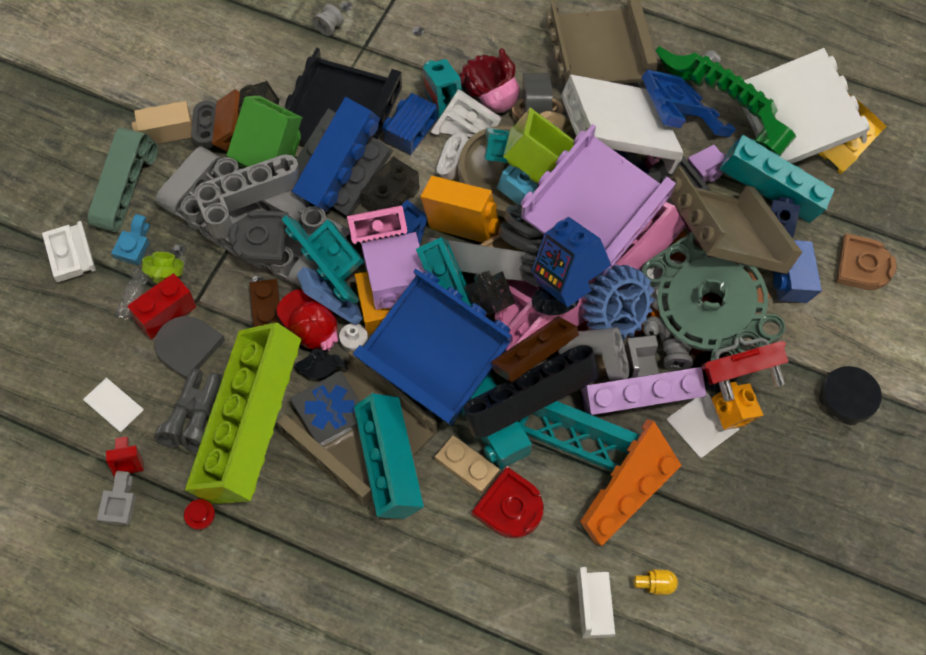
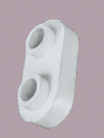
[436,133,469,180]

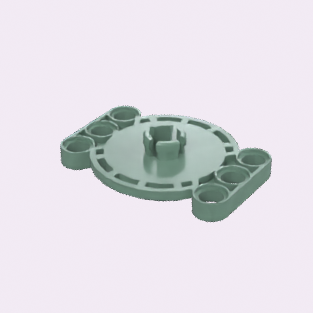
[642,232,785,361]

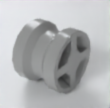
[313,4,344,36]
[663,338,693,371]

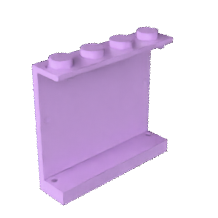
[520,124,676,276]

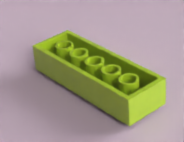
[185,322,301,504]

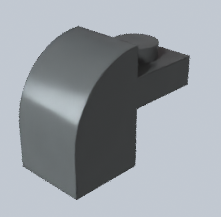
[522,73,553,114]

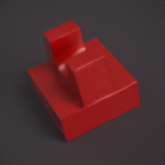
[106,436,144,477]

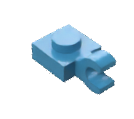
[111,214,150,266]

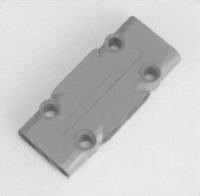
[156,146,352,288]

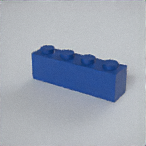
[292,97,381,212]

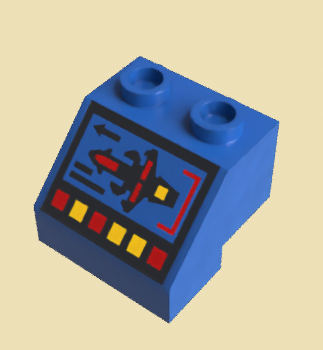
[532,216,611,308]

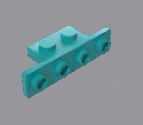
[282,215,364,304]

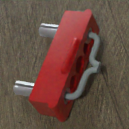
[702,337,789,401]

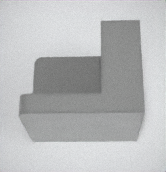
[625,335,659,378]

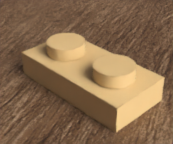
[435,435,500,496]

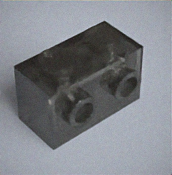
[360,156,420,212]

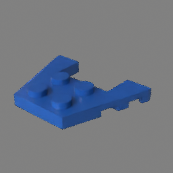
[641,69,736,137]

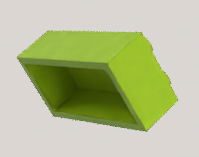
[503,107,574,183]

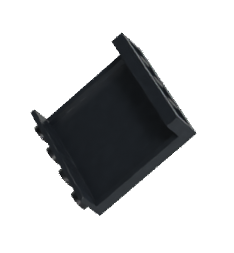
[285,48,402,147]

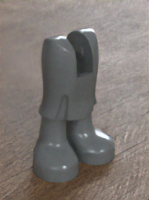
[154,368,221,453]

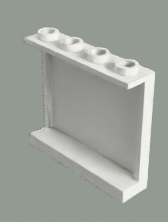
[742,48,870,164]
[561,74,683,174]

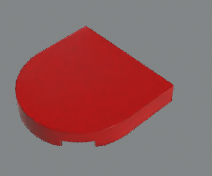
[471,466,544,539]

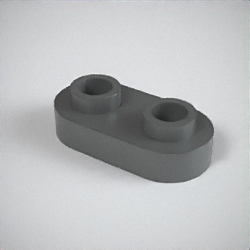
[191,101,216,149]

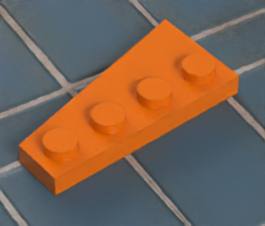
[580,419,682,546]

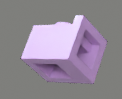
[687,145,726,183]

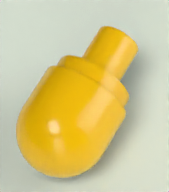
[634,569,678,595]

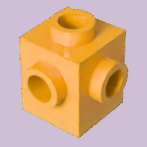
[711,382,764,430]

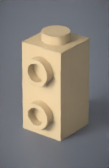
[132,101,192,144]

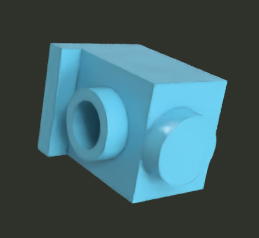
[497,165,540,206]

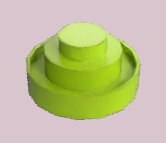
[142,252,184,284]

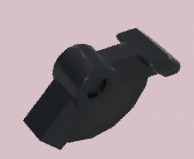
[295,349,348,380]

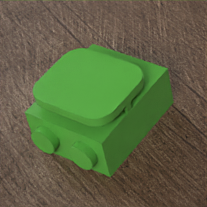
[227,96,303,168]

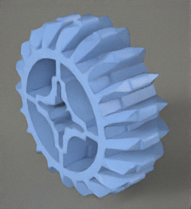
[581,264,655,341]

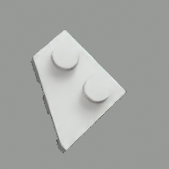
[431,89,501,137]

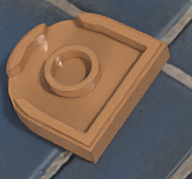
[836,233,897,290]

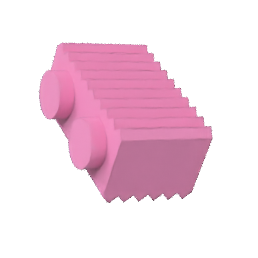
[347,206,407,244]

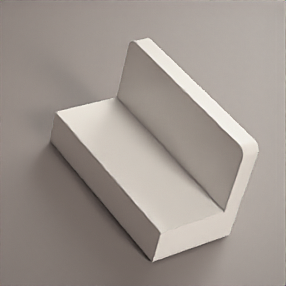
[577,567,615,639]

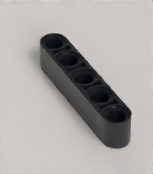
[463,345,599,438]

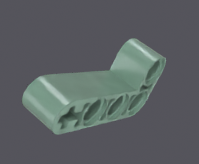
[88,127,158,232]

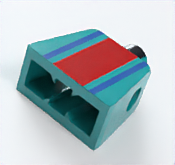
[422,59,462,119]

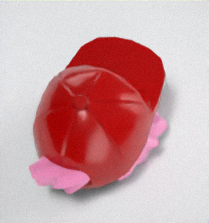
[277,289,338,351]

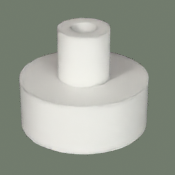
[339,323,368,353]

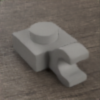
[97,471,136,526]

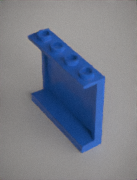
[353,269,513,426]

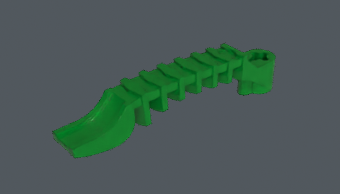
[655,46,796,156]

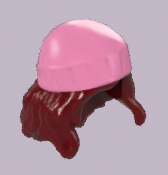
[460,48,520,113]

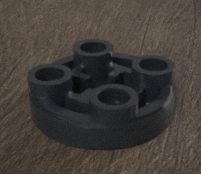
[819,366,882,426]

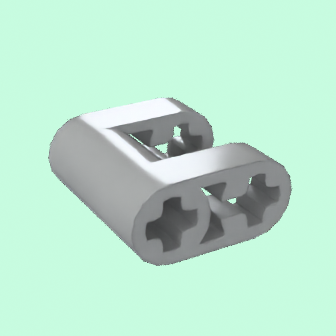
[559,327,629,381]

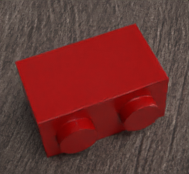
[127,273,197,340]

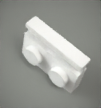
[42,221,96,283]

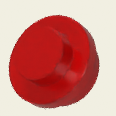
[184,499,215,530]

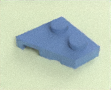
[297,267,363,325]

